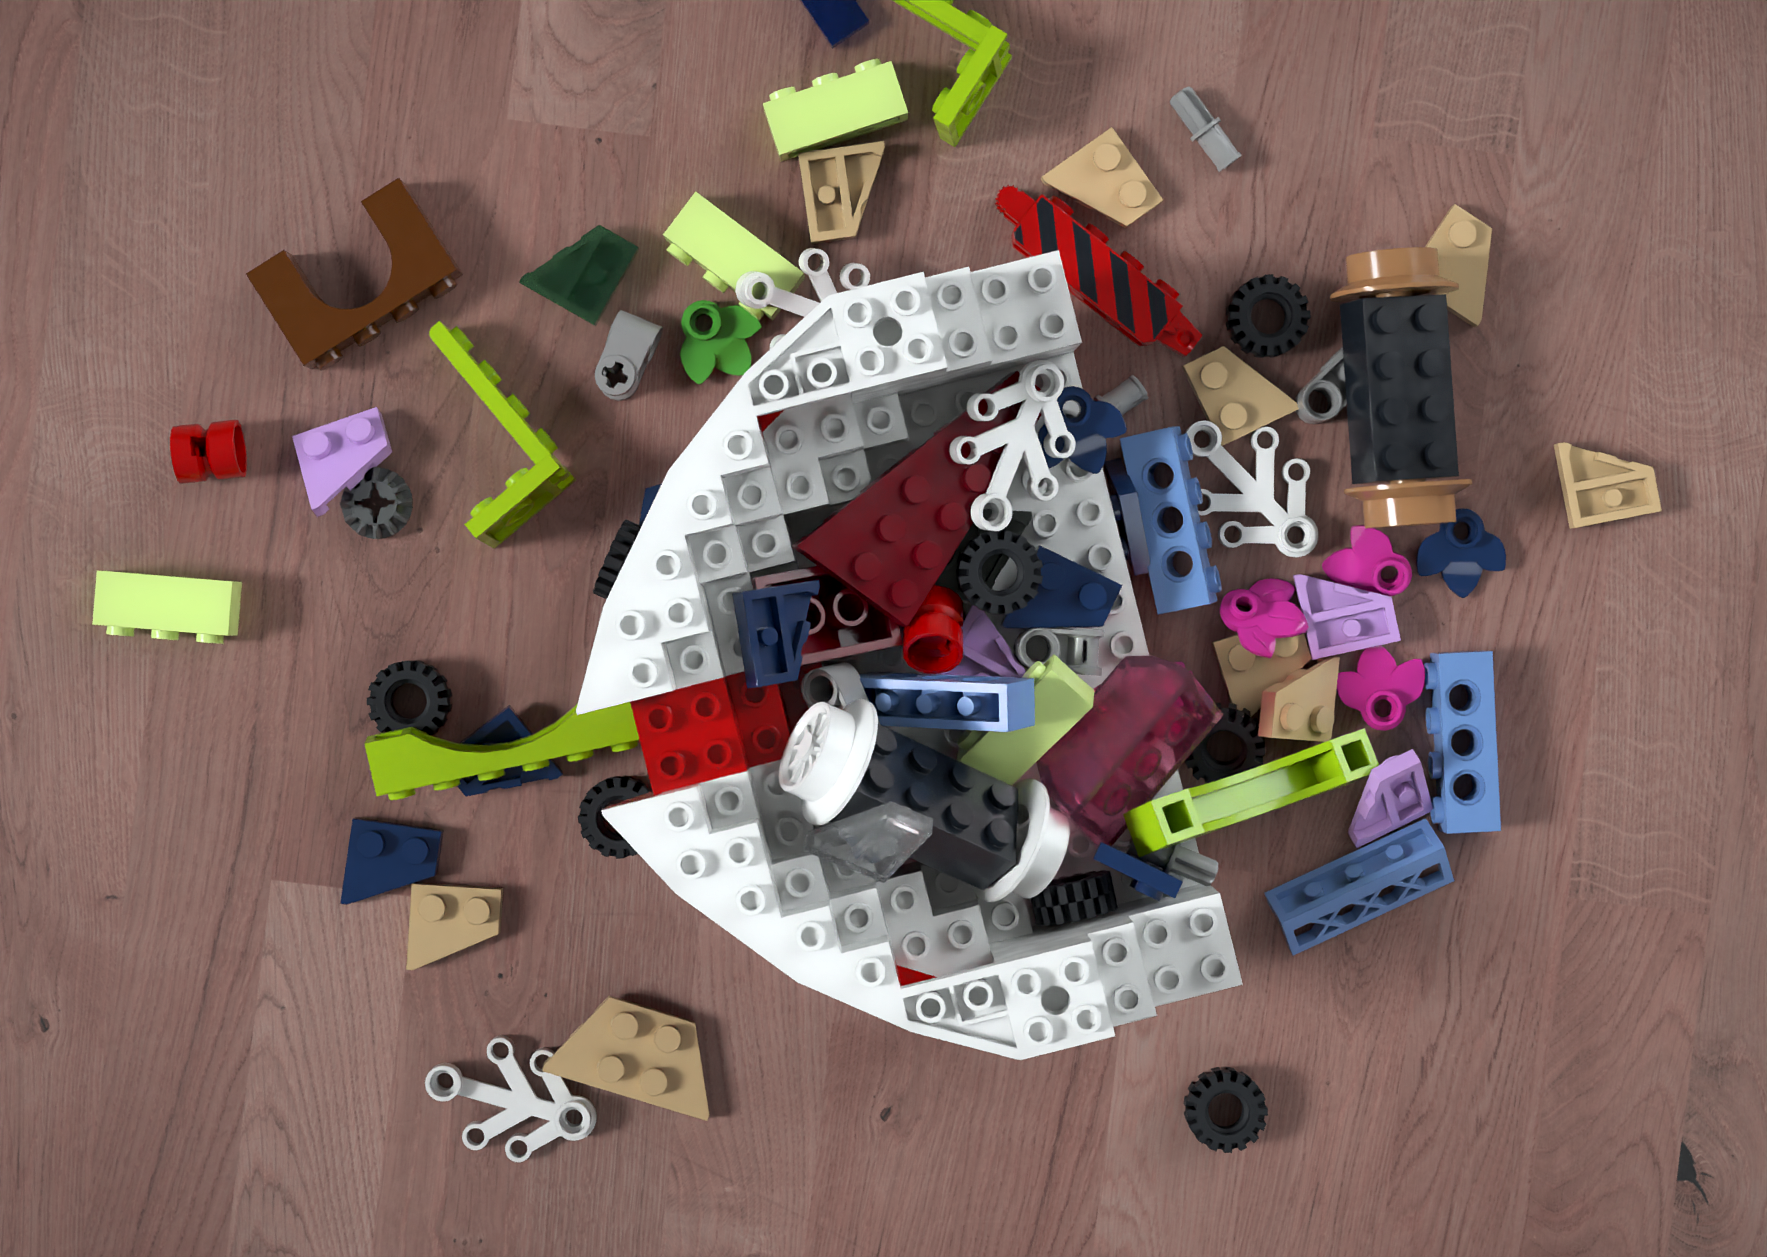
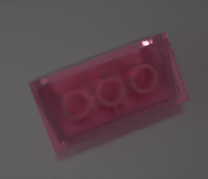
[1037,656,1224,848]

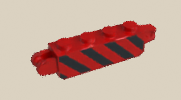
[995,185,1202,357]

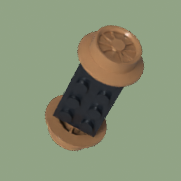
[1330,247,1472,529]

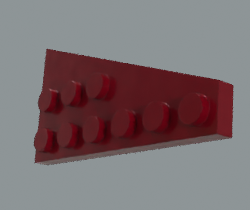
[791,371,1041,627]

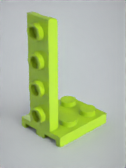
[892,0,1012,147]
[429,321,576,549]

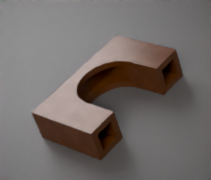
[246,178,463,371]

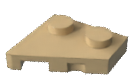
[1041,127,1163,228]
[798,141,885,244]
[1425,204,1492,327]
[1182,346,1299,446]
[1554,442,1662,529]
[1211,633,1312,717]
[1258,656,1340,742]
[406,882,503,970]

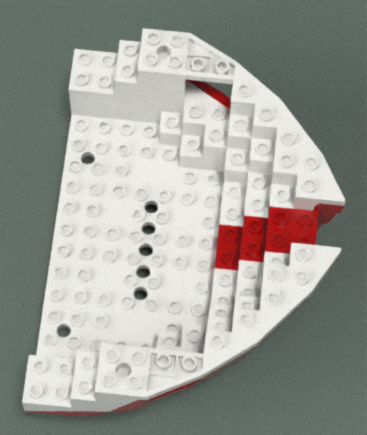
[576,250,1243,1060]

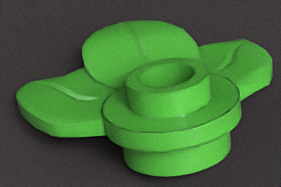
[680,300,762,385]

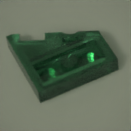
[519,225,639,327]

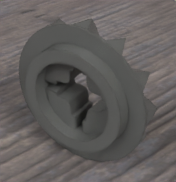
[340,467,413,539]

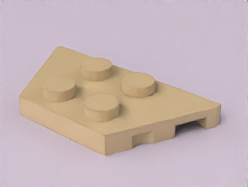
[542,995,709,1121]

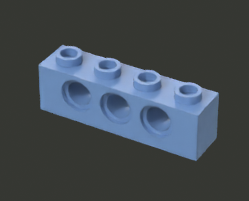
[1120,426,1222,615]
[1424,650,1501,834]
[859,672,1035,732]

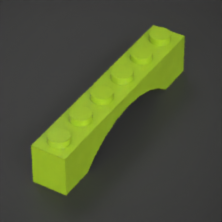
[364,702,639,800]
[1123,728,1379,858]

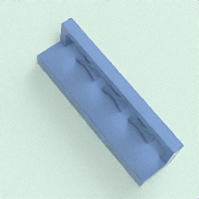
[1264,818,1454,956]

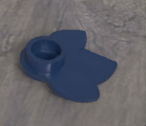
[1037,386,1127,474]
[1416,508,1506,598]

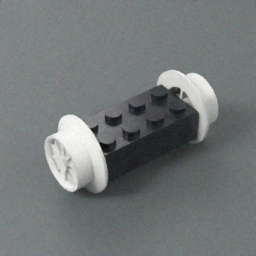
[779,699,1070,902]

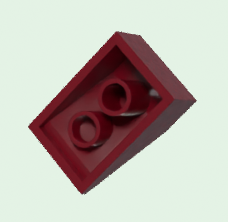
[751,566,903,666]

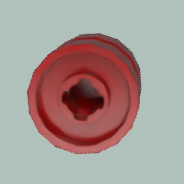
[170,420,247,484]
[903,586,963,674]

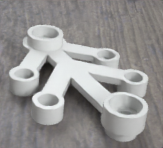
[736,248,870,349]
[949,360,1076,531]
[1186,421,1318,557]
[425,1035,597,1162]

